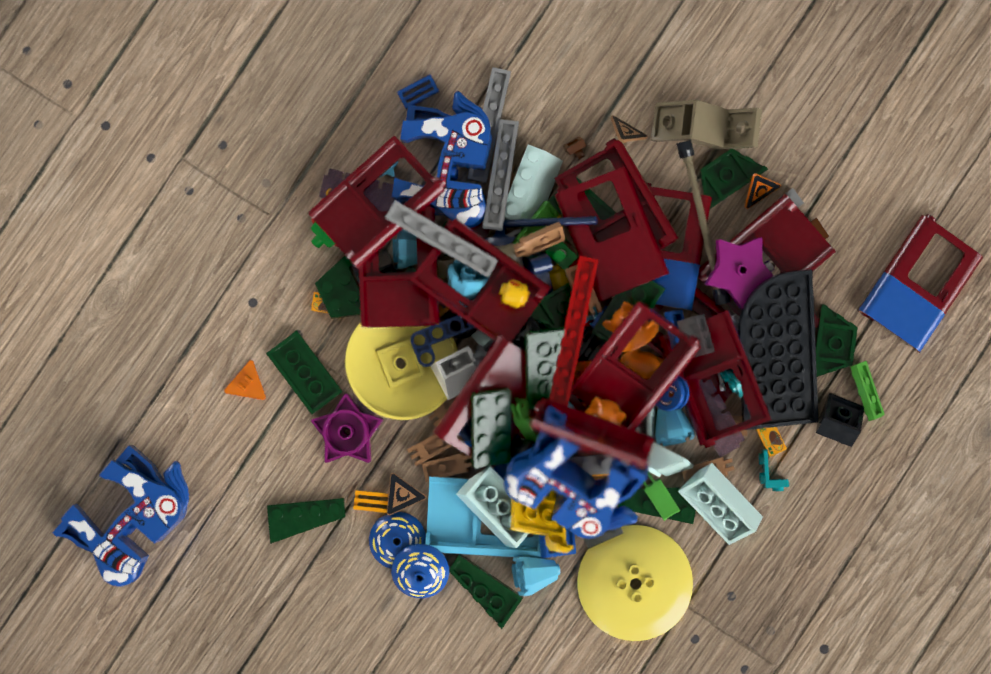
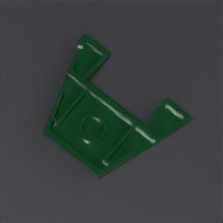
[315,255,361,319]

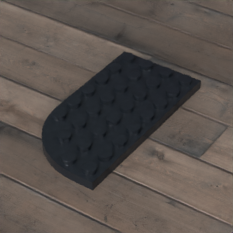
[738,269,819,430]

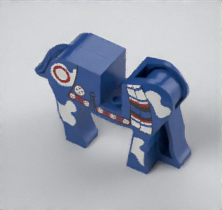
[392,91,492,228]
[504,406,649,538]
[52,445,189,586]

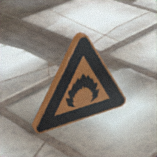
[611,115,648,143]
[387,473,426,515]

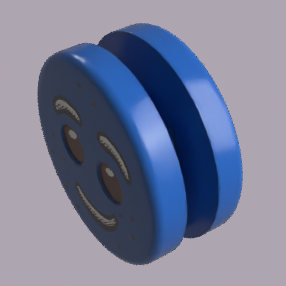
[656,376,689,411]

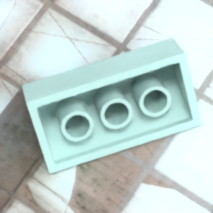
[504,144,563,220]
[678,463,763,545]
[456,466,529,548]

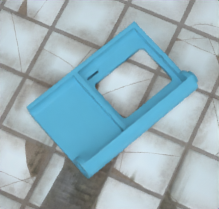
[425,477,541,558]

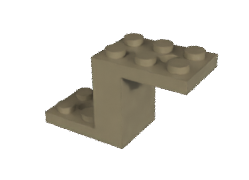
[651,100,762,149]

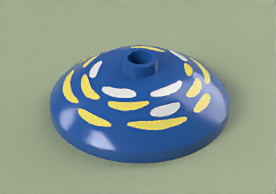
[369,511,426,569]
[391,544,449,598]

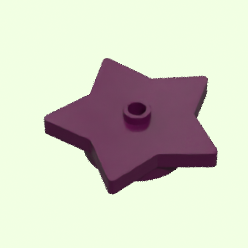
[705,238,774,309]
[311,393,384,463]

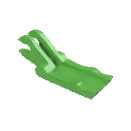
[511,398,538,442]
[643,471,680,521]

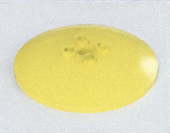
[345,320,458,420]
[577,525,693,641]

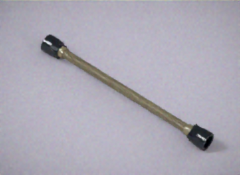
[676,140,730,305]

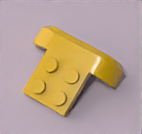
[511,489,573,553]

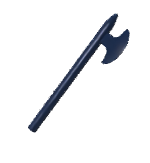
[482,216,597,246]

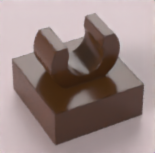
[563,136,587,160]

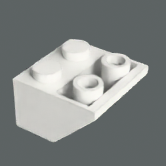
[431,346,477,400]

